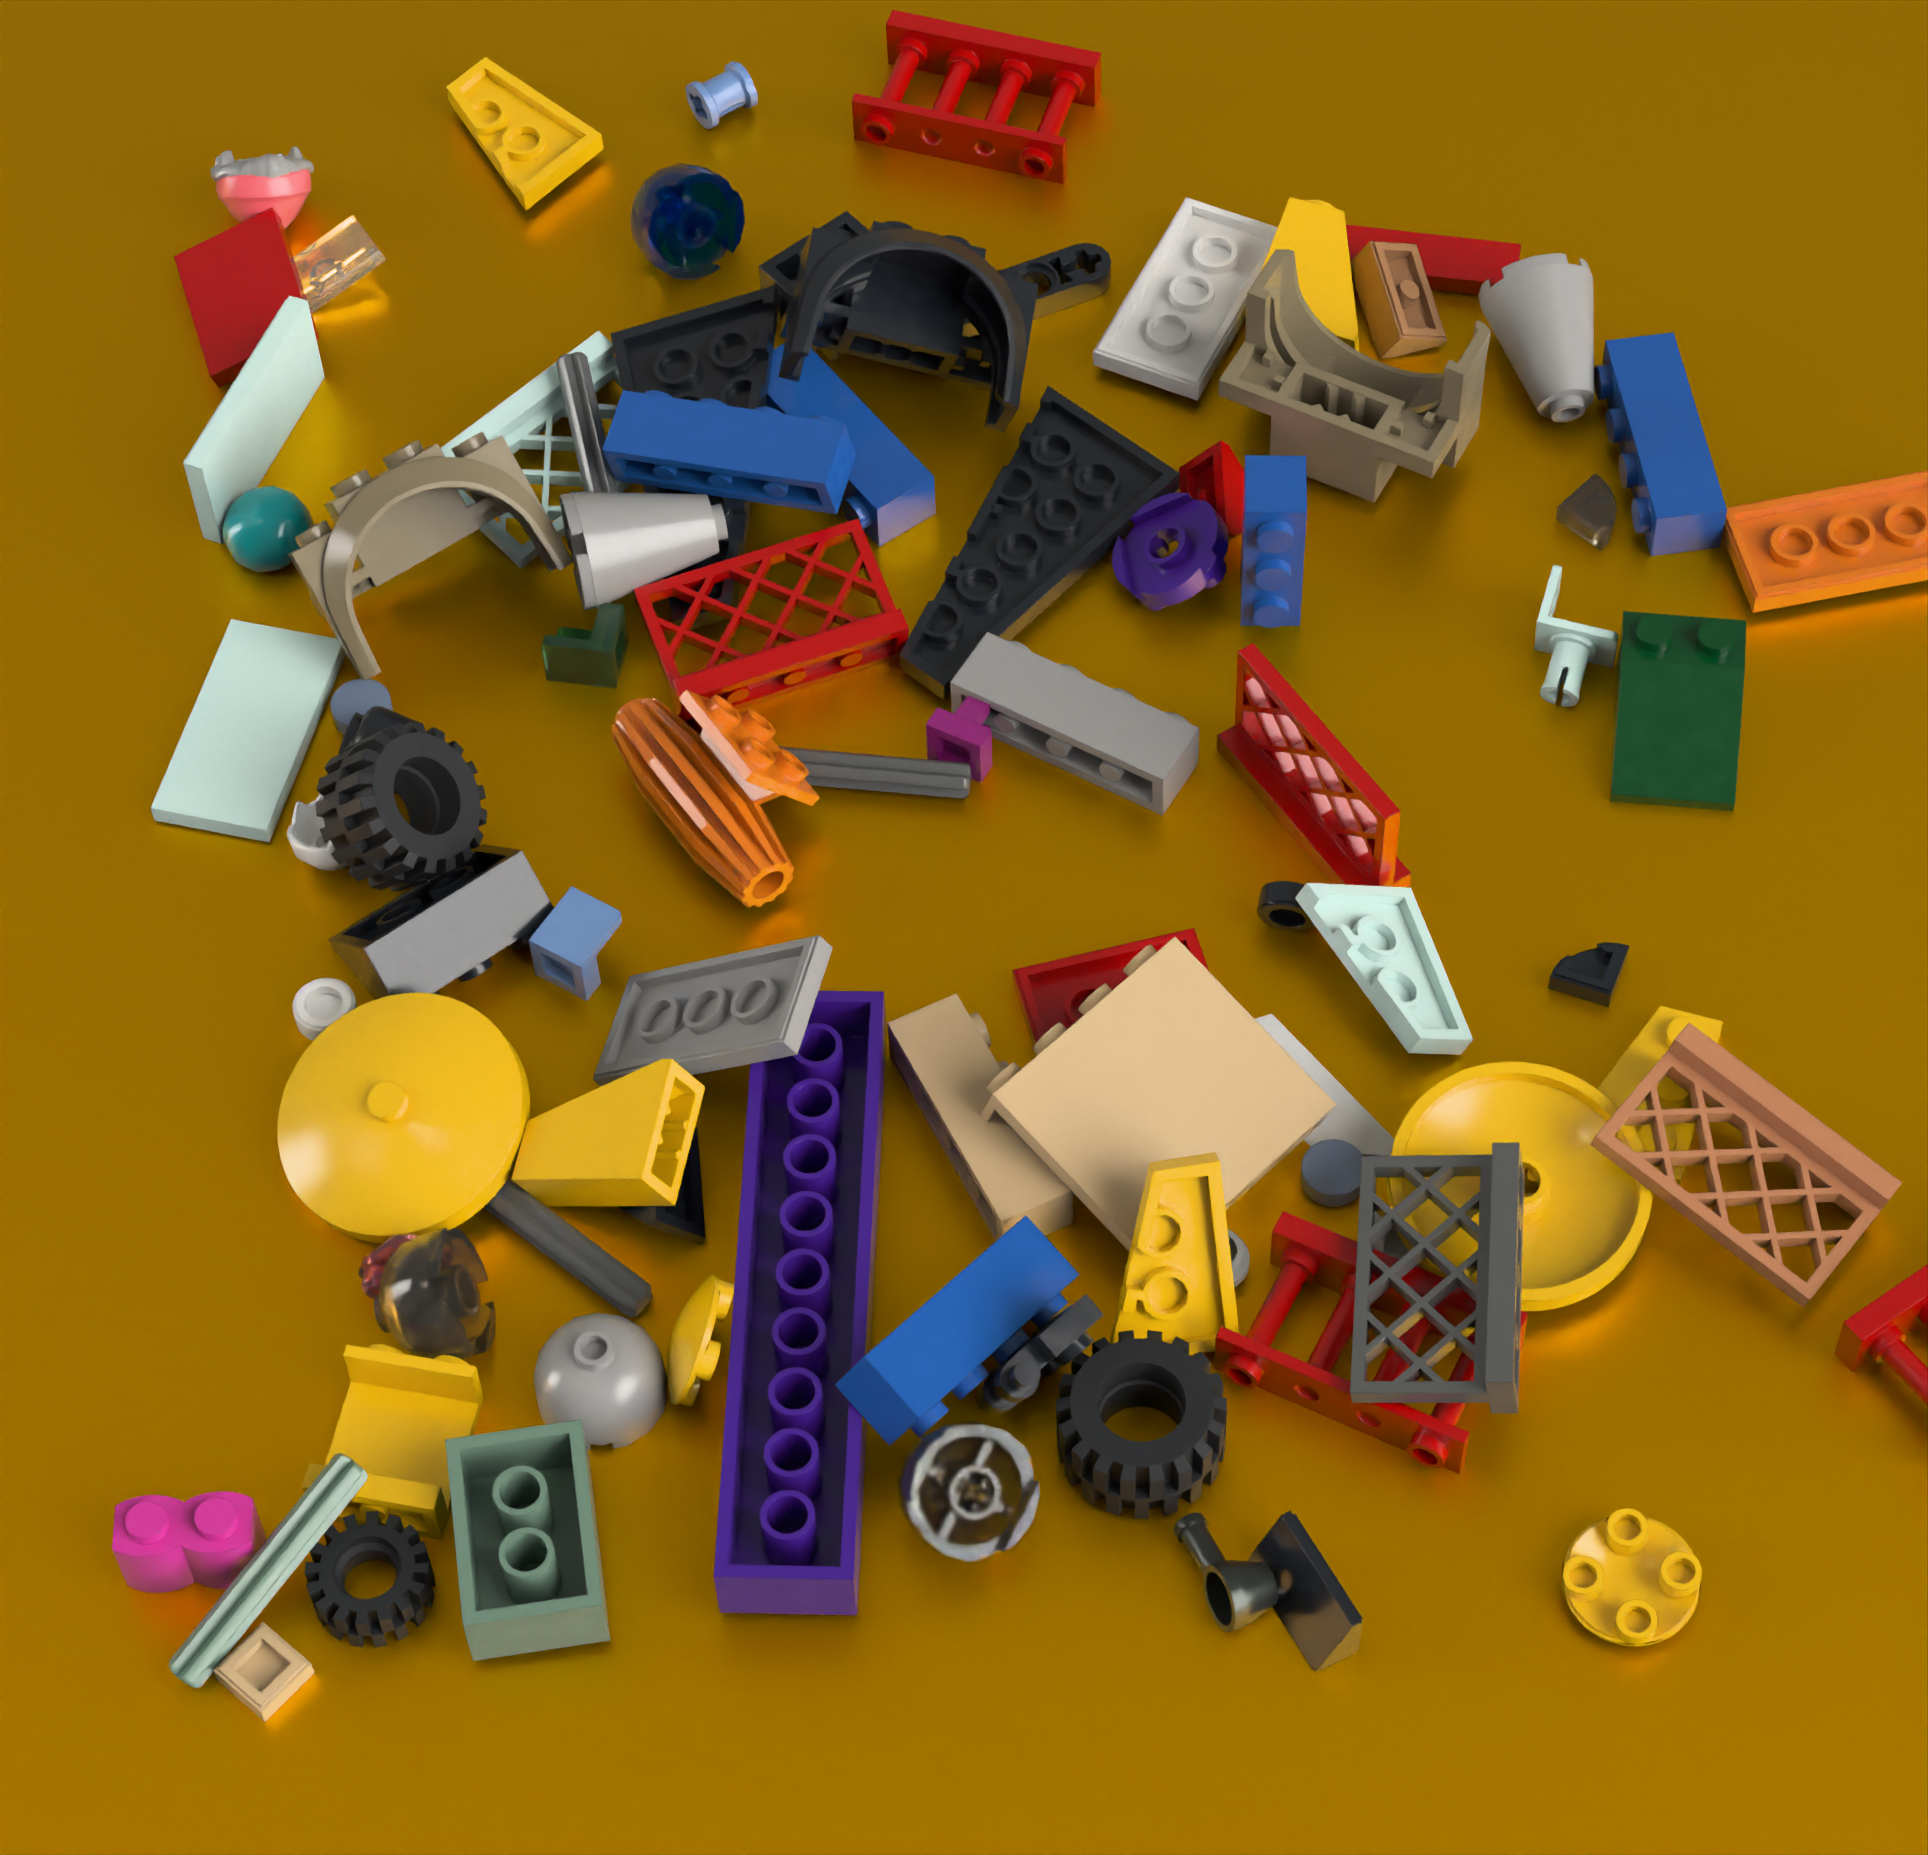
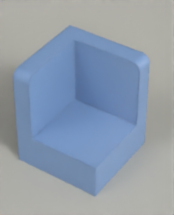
[529,886,622,1001]

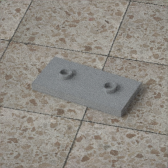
[593,935,833,1086]

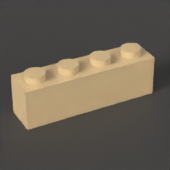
[887,993,1075,1241]

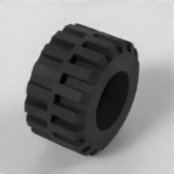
[316,722,487,892]
[1056,1330,1227,1519]

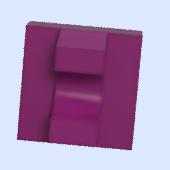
[926,696,993,783]

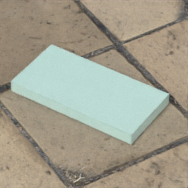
[183,296,325,544]
[151,619,346,843]

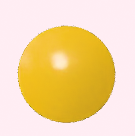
[667,1275,734,1406]
[1561,1508,1702,1646]

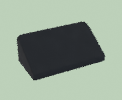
[1248,1511,1363,1671]

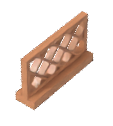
[1590,1023,1902,1308]

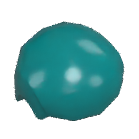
[223,486,315,573]

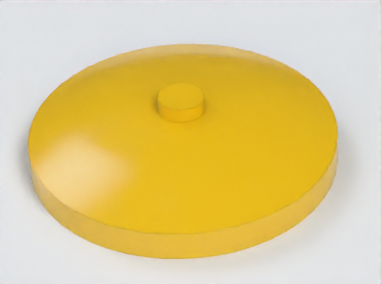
[277,992,531,1244]
[1386,1061,1653,1311]

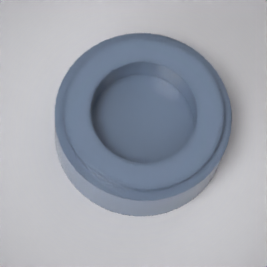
[330,678,393,735]
[1301,1139,1363,1207]

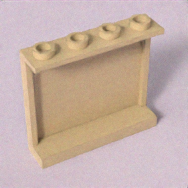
[980,937,1337,1269]

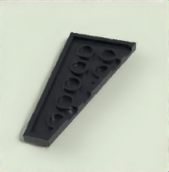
[610,285,780,630]

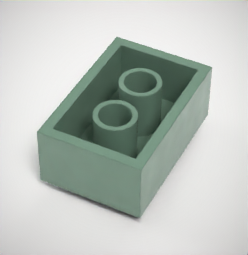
[445,1419,611,1661]

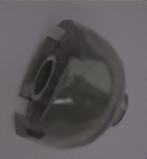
[374,1227,496,1360]
[898,1421,1040,1562]

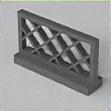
[1350,1142,1525,1413]

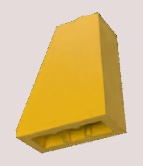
[1245,197,1359,351]
[511,1059,705,1207]

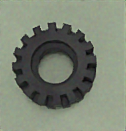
[305,1511,436,1648]

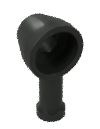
[1173,1512,1278,1632]

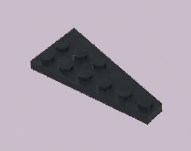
[899,386,1180,700]

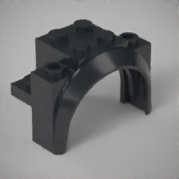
[778,221,1039,432]

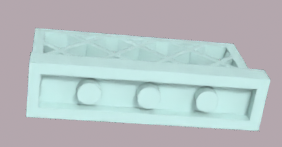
[440,330,633,569]

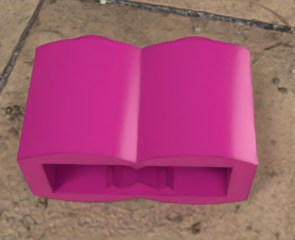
[112,1491,266,1593]

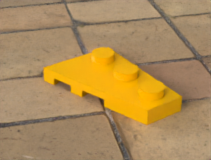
[447,57,603,211]
[1109,1152,1239,1355]

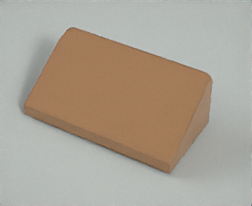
[1350,241,1447,358]

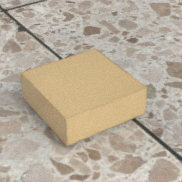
[213,1622,314,1722]

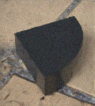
[1548,942,1629,1007]

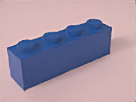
[1594,332,1727,556]
[765,343,936,547]
[602,390,856,515]
[835,1215,1080,1446]

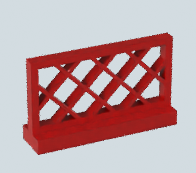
[633,519,909,716]
[1217,643,1411,888]

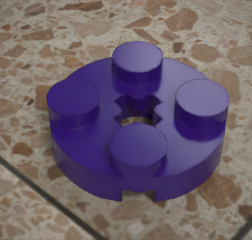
[1112,492,1229,611]

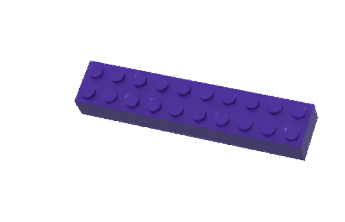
[714,990,887,1615]

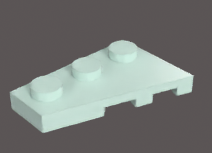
[1295,883,1473,1055]

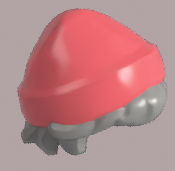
[210,146,314,229]

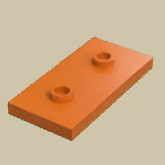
[1722,470,1928,613]

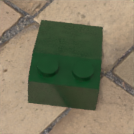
[1610,611,1746,811]

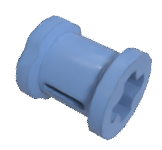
[685,61,758,129]

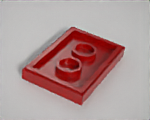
[174,207,320,388]
[1012,928,1209,1056]

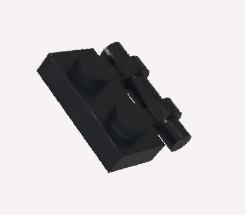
[976,1294,1104,1414]

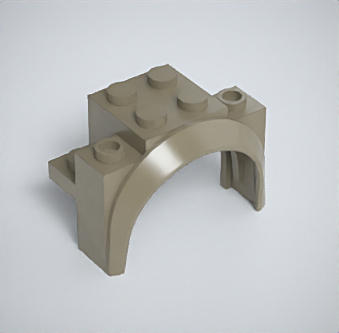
[1218,249,1491,503]
[288,431,574,681]

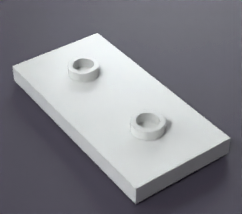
[1093,197,1278,401]

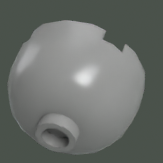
[533,1313,668,1450]

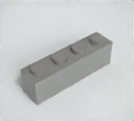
[950,632,1199,816]

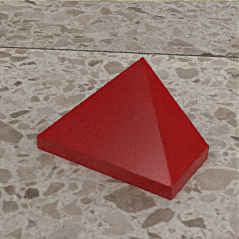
[1179,440,1244,542]

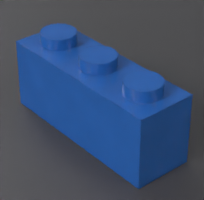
[1240,455,1307,628]

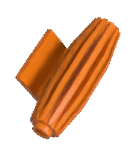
[611,690,820,908]

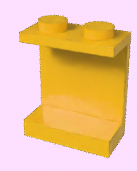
[302,1344,484,1540]

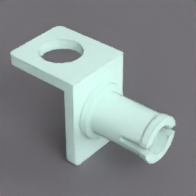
[1534,565,1619,707]

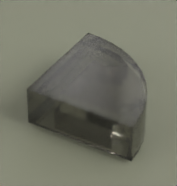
[1556,473,1617,551]

